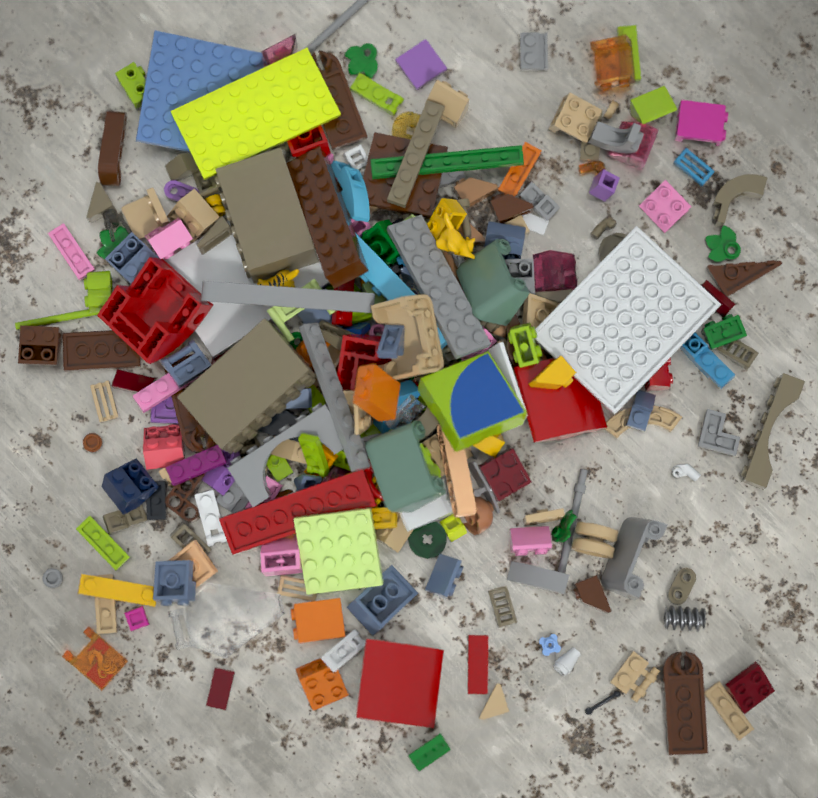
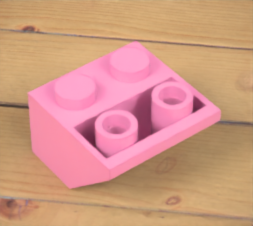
[509,526,552,556]
[260,535,303,576]

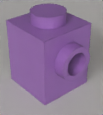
[588,169,620,202]
[202,464,235,496]

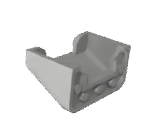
[601,517,667,601]

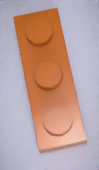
[498,142,542,197]

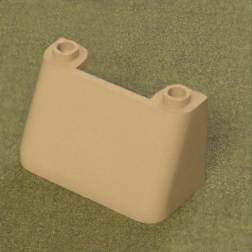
[371,294,444,380]

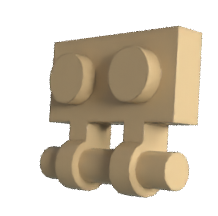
[610,651,660,703]

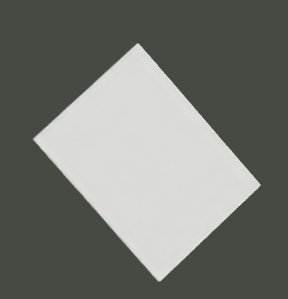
[165,221,330,359]
[535,226,721,415]

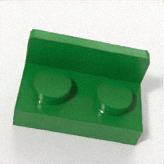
[701,314,747,350]
[408,733,450,771]

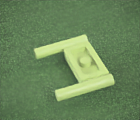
[267,279,336,342]

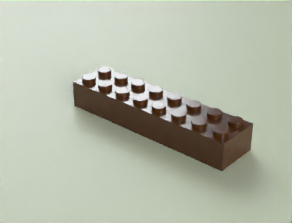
[286,146,369,288]

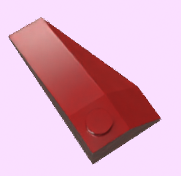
[287,125,331,157]

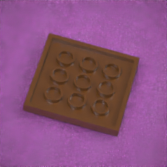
[363,132,448,218]

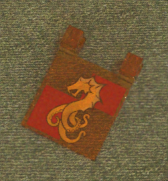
[62,626,128,691]

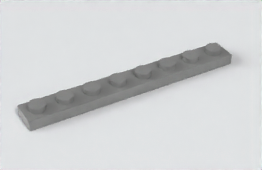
[299,322,371,472]

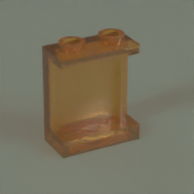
[590,35,636,91]

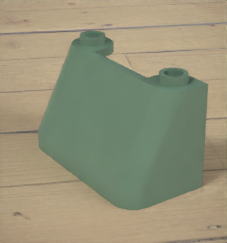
[456,239,530,326]
[365,421,446,512]

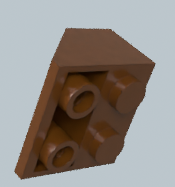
[18,325,62,366]

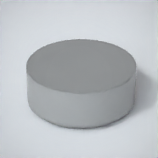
[43,568,63,588]

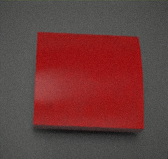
[514,359,607,442]
[356,639,444,728]

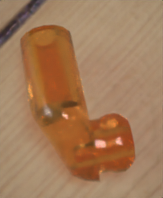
[578,161,606,175]

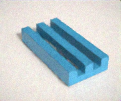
[673,148,715,186]

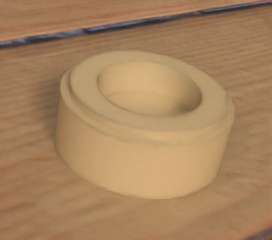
[603,100,618,120]

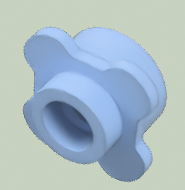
[539,634,561,656]

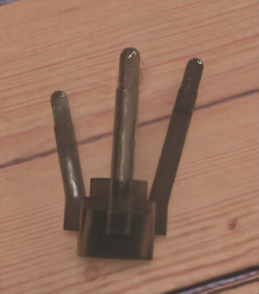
[102,209,132,242]

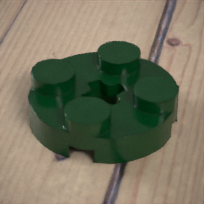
[408,521,447,559]

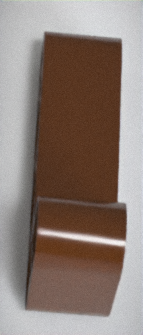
[98,111,127,187]
[165,447,207,523]

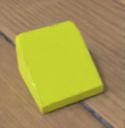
[439,514,467,542]

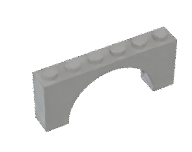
[228,403,343,507]

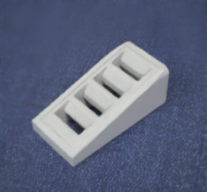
[343,145,368,176]

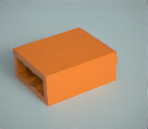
[353,364,401,422]
[291,598,346,644]

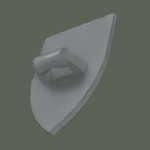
[468,462,500,514]

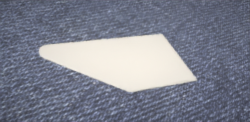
[522,213,549,235]

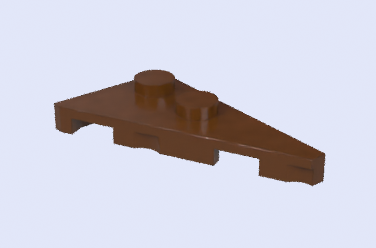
[706,260,783,297]

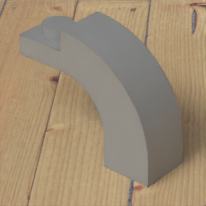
[588,121,644,154]

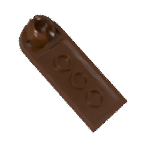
[312,50,368,151]
[164,354,217,453]
[663,651,708,755]

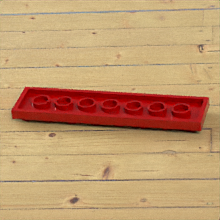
[219,469,377,555]

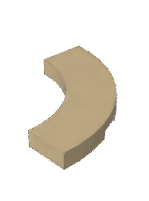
[604,406,682,439]

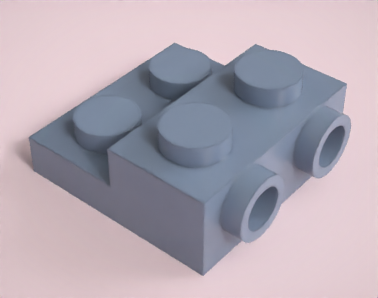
[153,560,196,606]

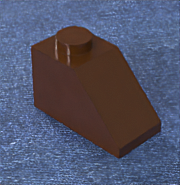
[490,194,534,224]
[572,575,612,614]

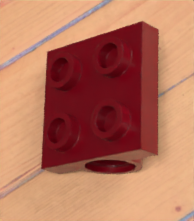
[725,661,775,714]

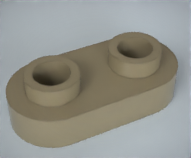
[667,568,696,605]

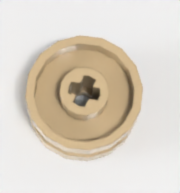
[571,522,618,559]

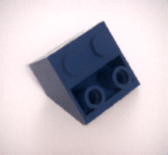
[101,458,159,515]

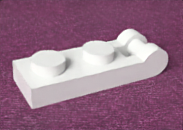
[194,489,227,547]
[321,629,366,673]

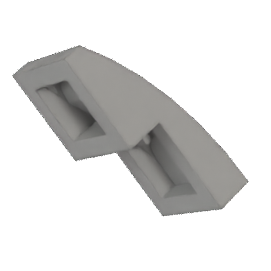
[518,182,560,221]

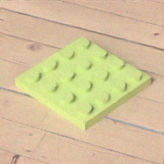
[294,508,384,595]

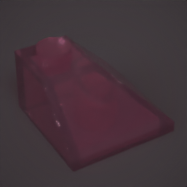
[261,34,298,67]

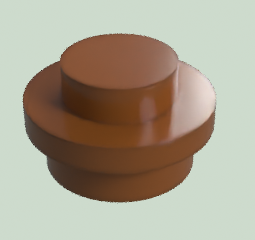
[83,433,102,452]

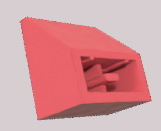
[143,424,185,470]

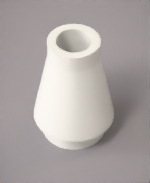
[553,647,581,677]

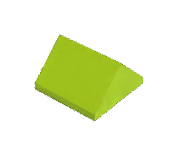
[630,86,677,124]

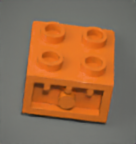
[295,658,348,710]

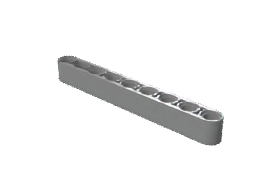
[201,281,375,313]

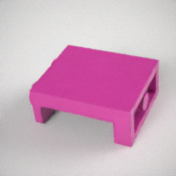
[675,100,728,146]

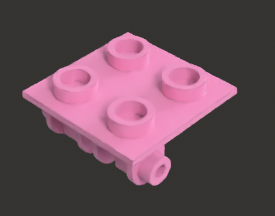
[639,180,692,233]

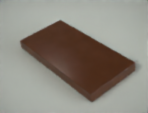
[62,330,141,372]

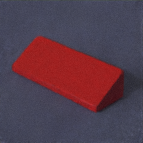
[468,635,488,694]

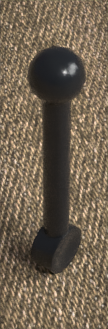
[585,690,621,715]

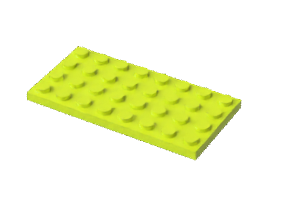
[170,48,341,180]

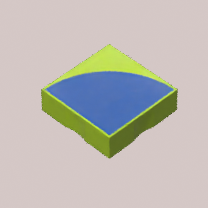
[418,351,527,452]

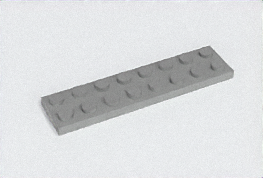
[387,215,491,359]

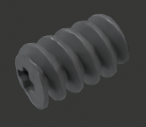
[664,605,706,632]

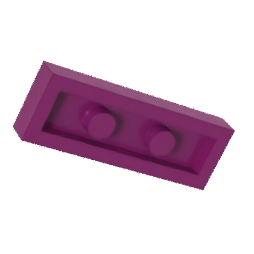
[166,445,227,486]

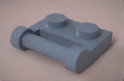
[160,340,212,388]

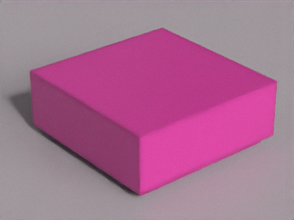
[124,606,150,632]

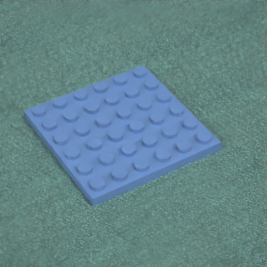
[136,30,265,152]

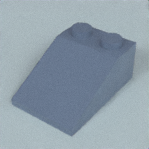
[346,565,418,636]

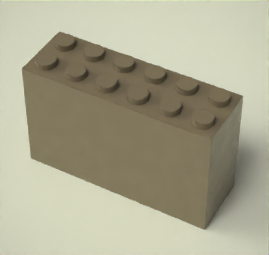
[214,147,319,284]
[178,318,317,454]

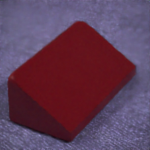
[701,279,735,317]
[111,369,155,393]
[206,667,235,710]

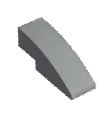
[507,561,569,595]

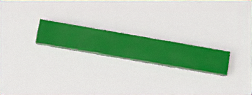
[371,145,524,179]

